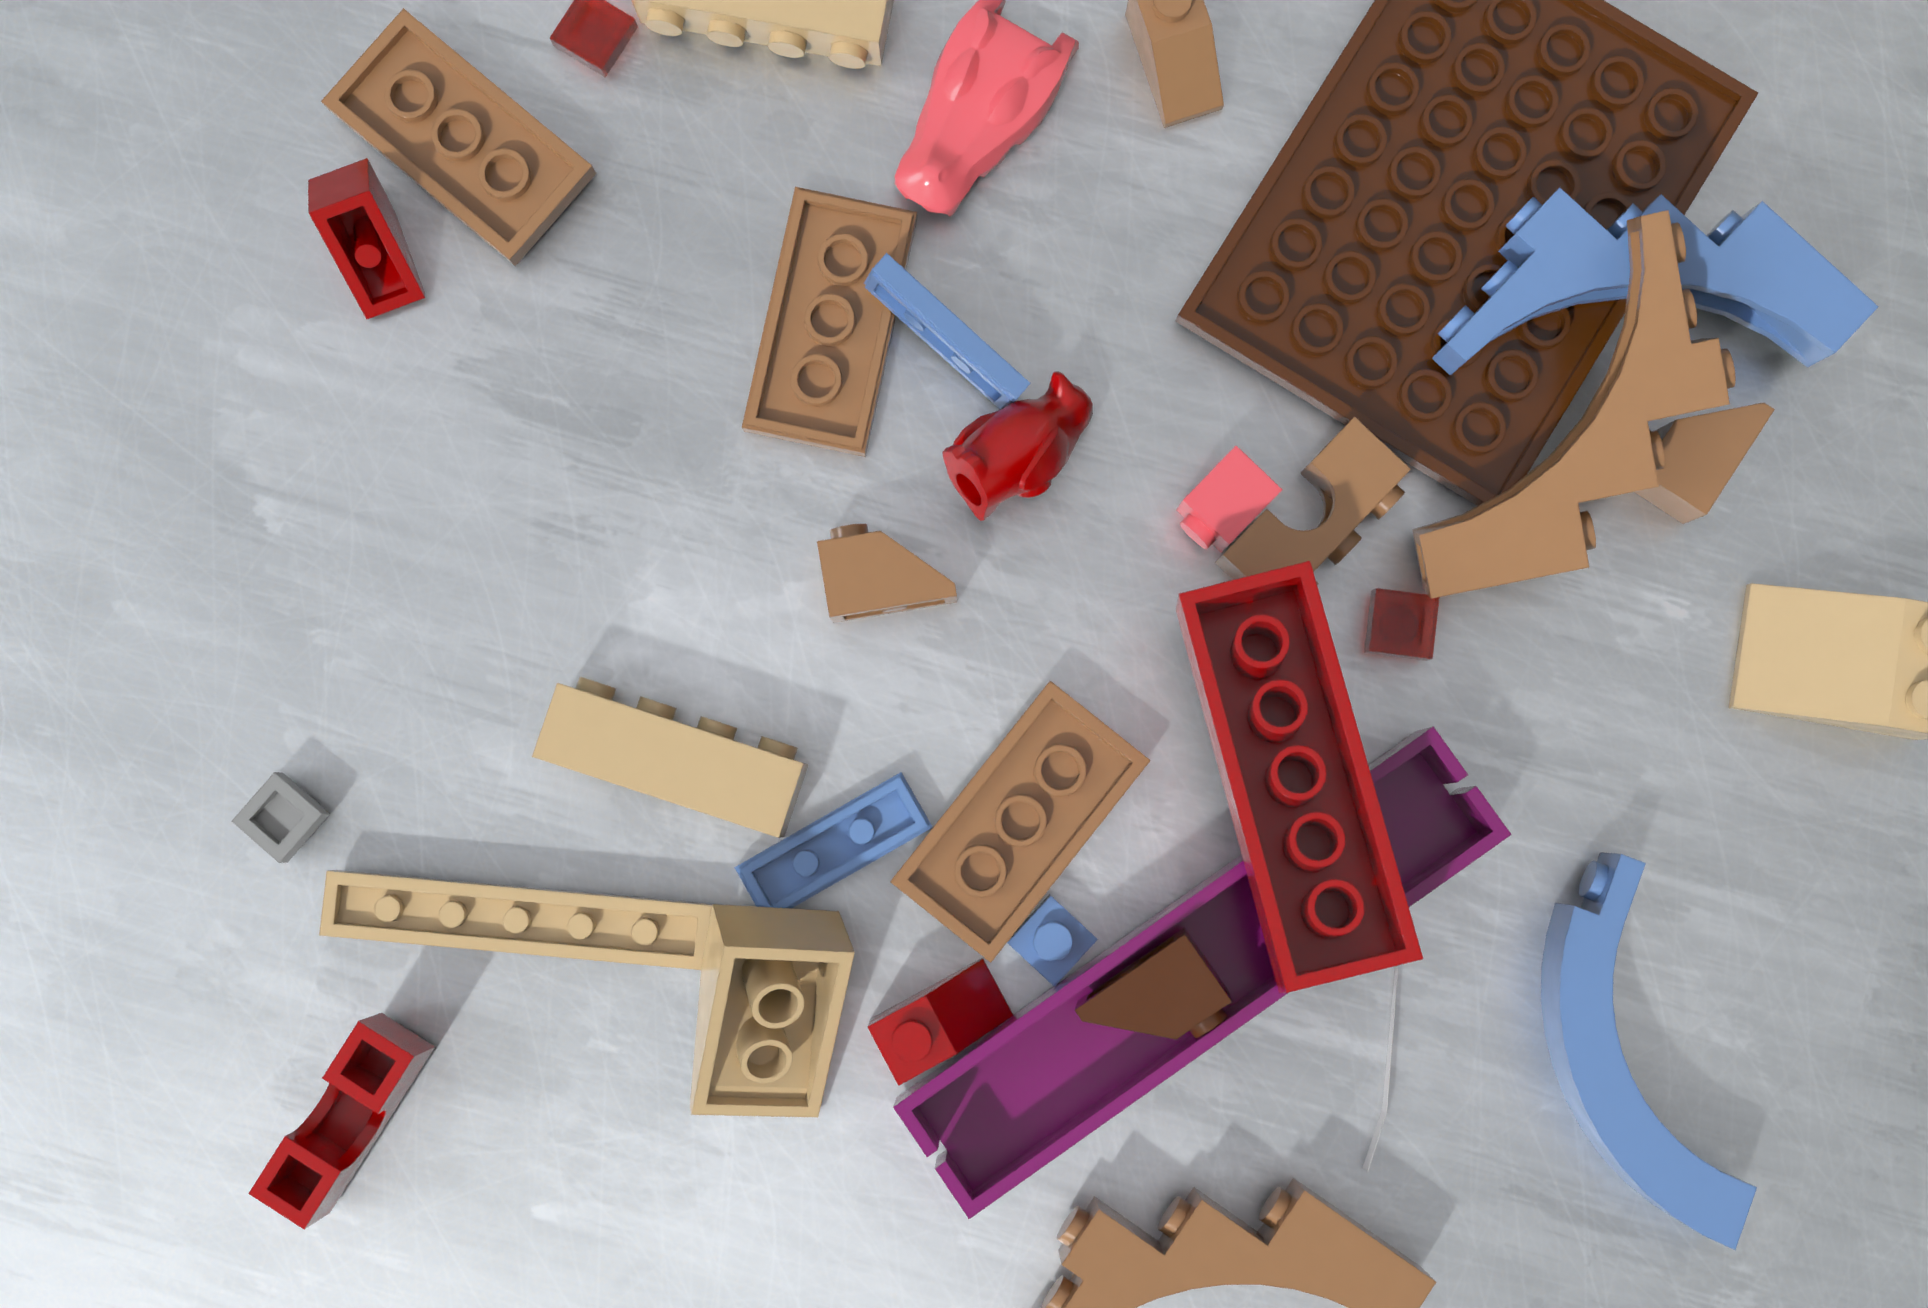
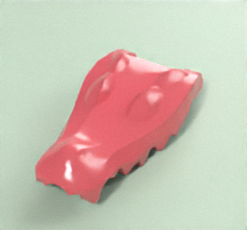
[894,0,1079,216]

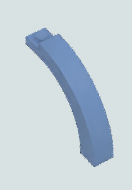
[1541,852,1757,1250]

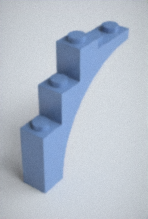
[1432,188,1879,375]

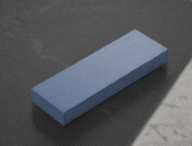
[864,253,1031,409]
[734,772,933,909]

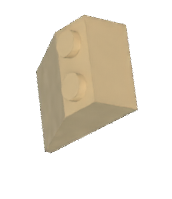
[1729,583,1928,740]
[690,904,855,1118]

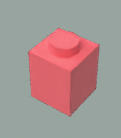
[1176,446,1283,552]

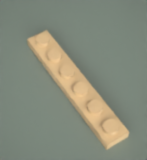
[319,870,712,970]

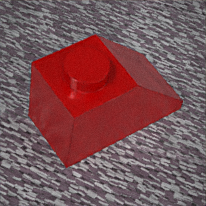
[308,158,425,319]
[867,958,1013,1086]

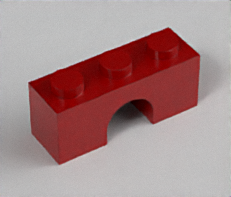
[248,1013,435,1230]

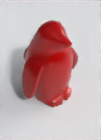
[942,371,1093,521]

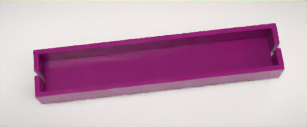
[893,726,1512,1219]

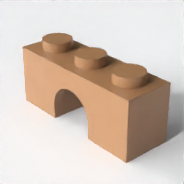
[1215,417,1411,585]

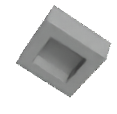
[231,772,330,863]

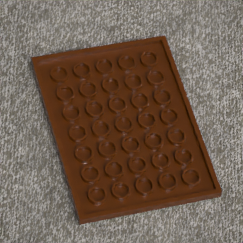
[1175,0,1758,506]

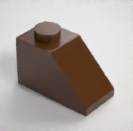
[1075,927,1232,1039]

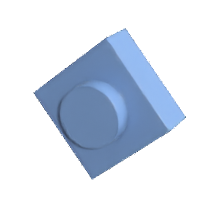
[1007,894,1098,987]

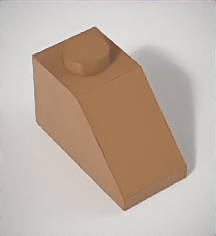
[1125,0,1224,128]
[1635,402,1775,524]
[817,524,957,623]

